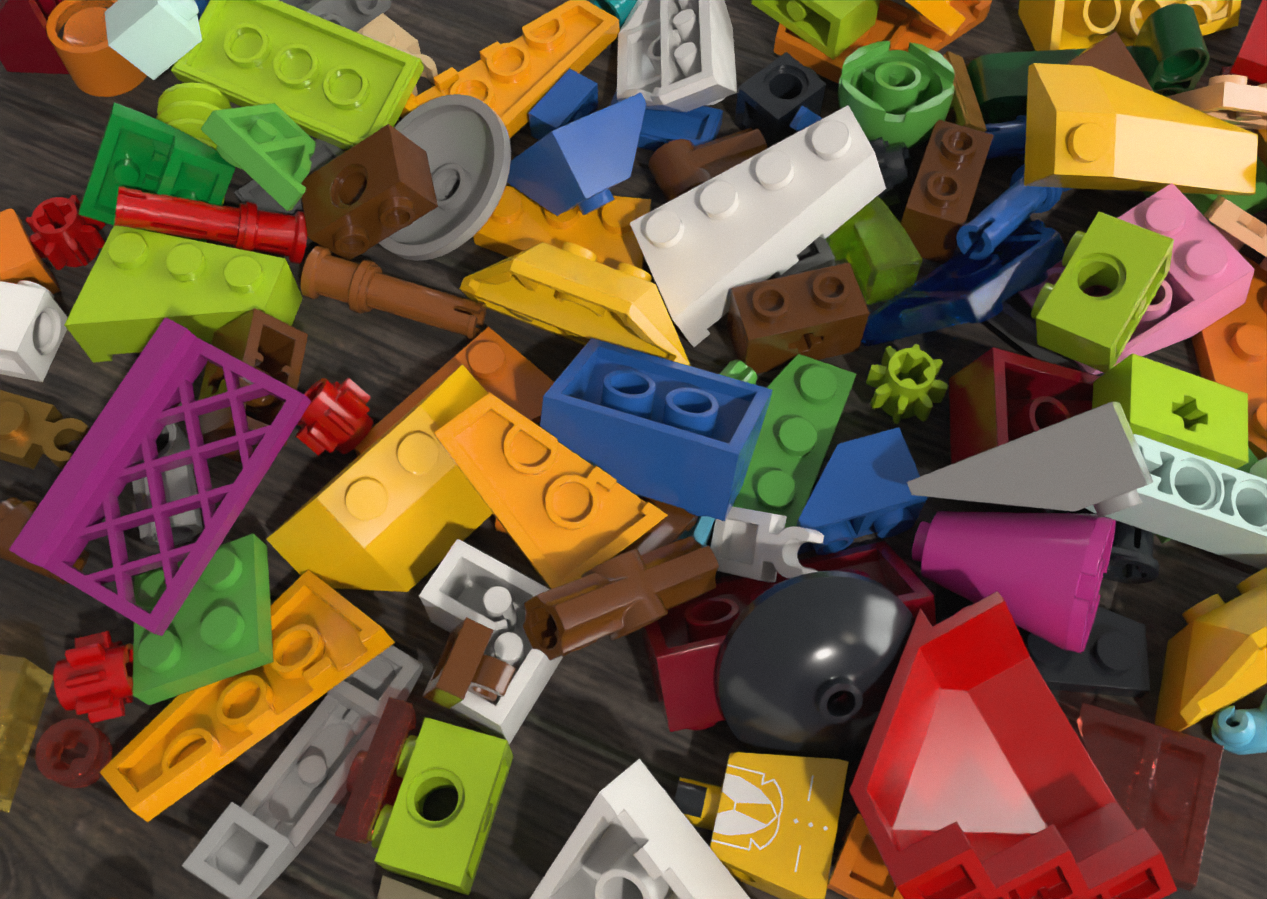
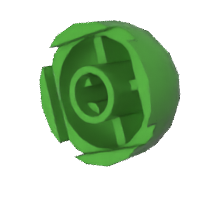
[838,41,955,149]

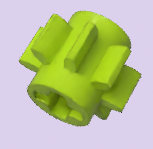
[866,344,948,424]

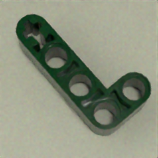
[966,3,1210,124]

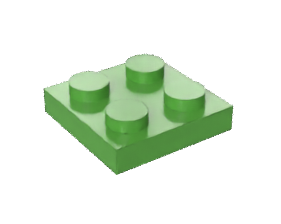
[133,534,274,705]

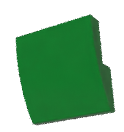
[78,102,235,242]

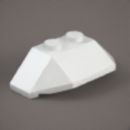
[617,0,737,112]

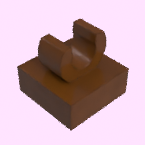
[422,617,516,709]

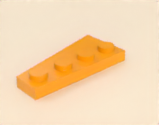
[400,0,620,139]
[100,570,395,822]

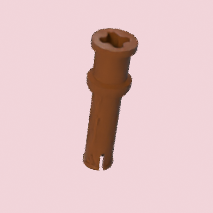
[301,246,487,340]

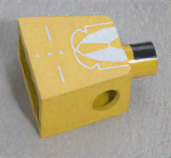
[674,752,848,899]

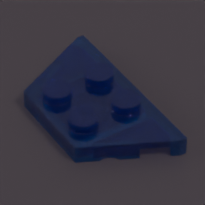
[861,217,1066,346]

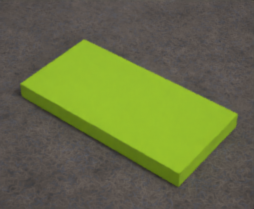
[171,0,424,151]

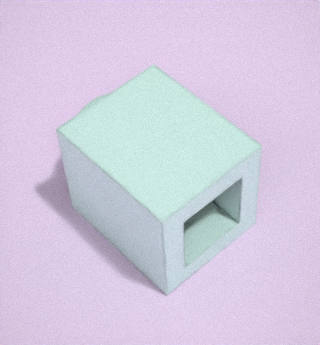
[104,0,202,80]

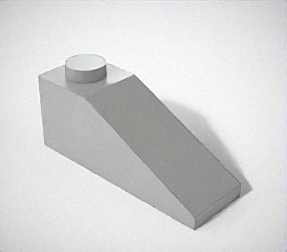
[907,402,1154,518]

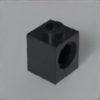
[735,52,826,149]

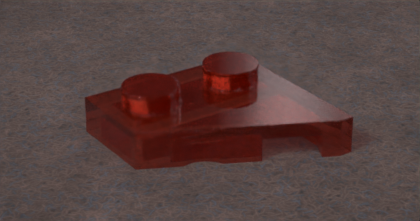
[1077,703,1224,891]

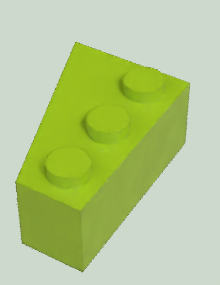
[64,226,303,362]

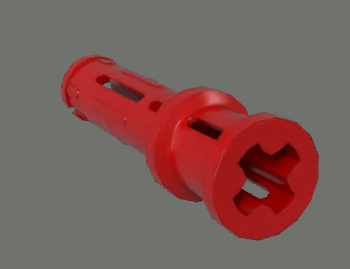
[114,186,308,264]

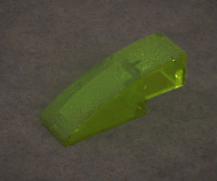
[826,196,923,305]

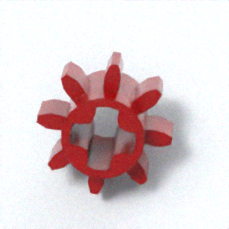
[25,195,105,270]
[295,377,373,456]
[53,631,133,724]

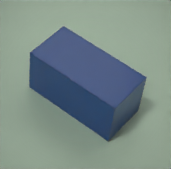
[529,69,599,140]

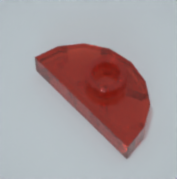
[335,697,416,844]

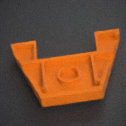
[774,0,992,84]

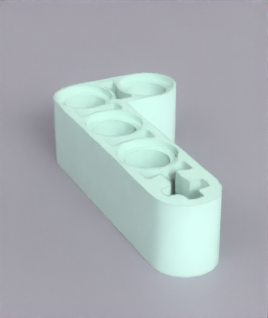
[1085,434,1267,569]

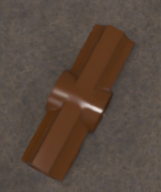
[523,536,719,661]

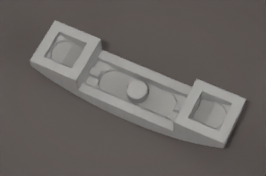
[182,645,423,899]

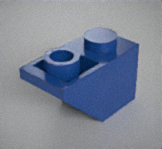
[797,427,928,555]

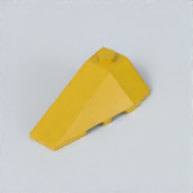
[1018,0,1241,51]
[1024,63,1258,196]

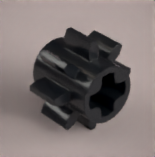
[868,137,915,210]

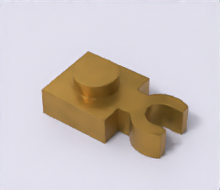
[0,390,90,470]

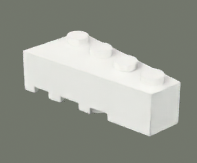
[630,105,886,347]
[530,759,750,899]

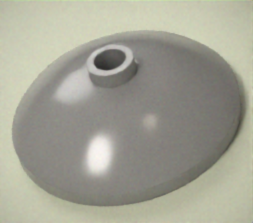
[379,94,511,261]

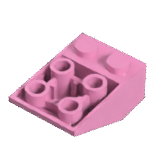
[1014,183,1255,375]

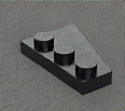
[936,584,1151,698]

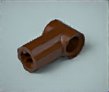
[648,128,767,202]

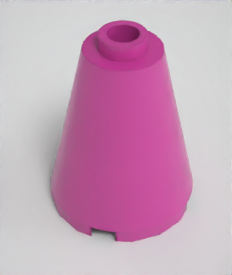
[912,511,1116,654]

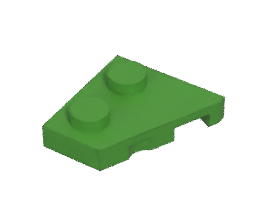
[201,103,316,211]

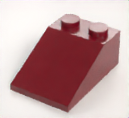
[949,347,1100,507]

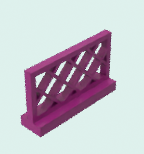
[9,317,311,636]

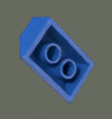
[540,338,773,522]

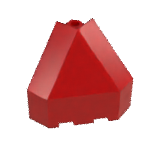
[849,591,1177,899]

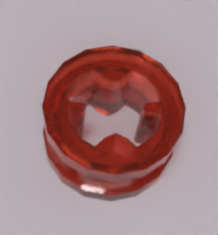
[35,718,112,789]

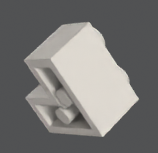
[419,539,563,744]

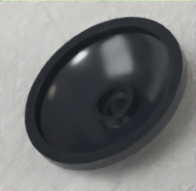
[715,571,916,763]

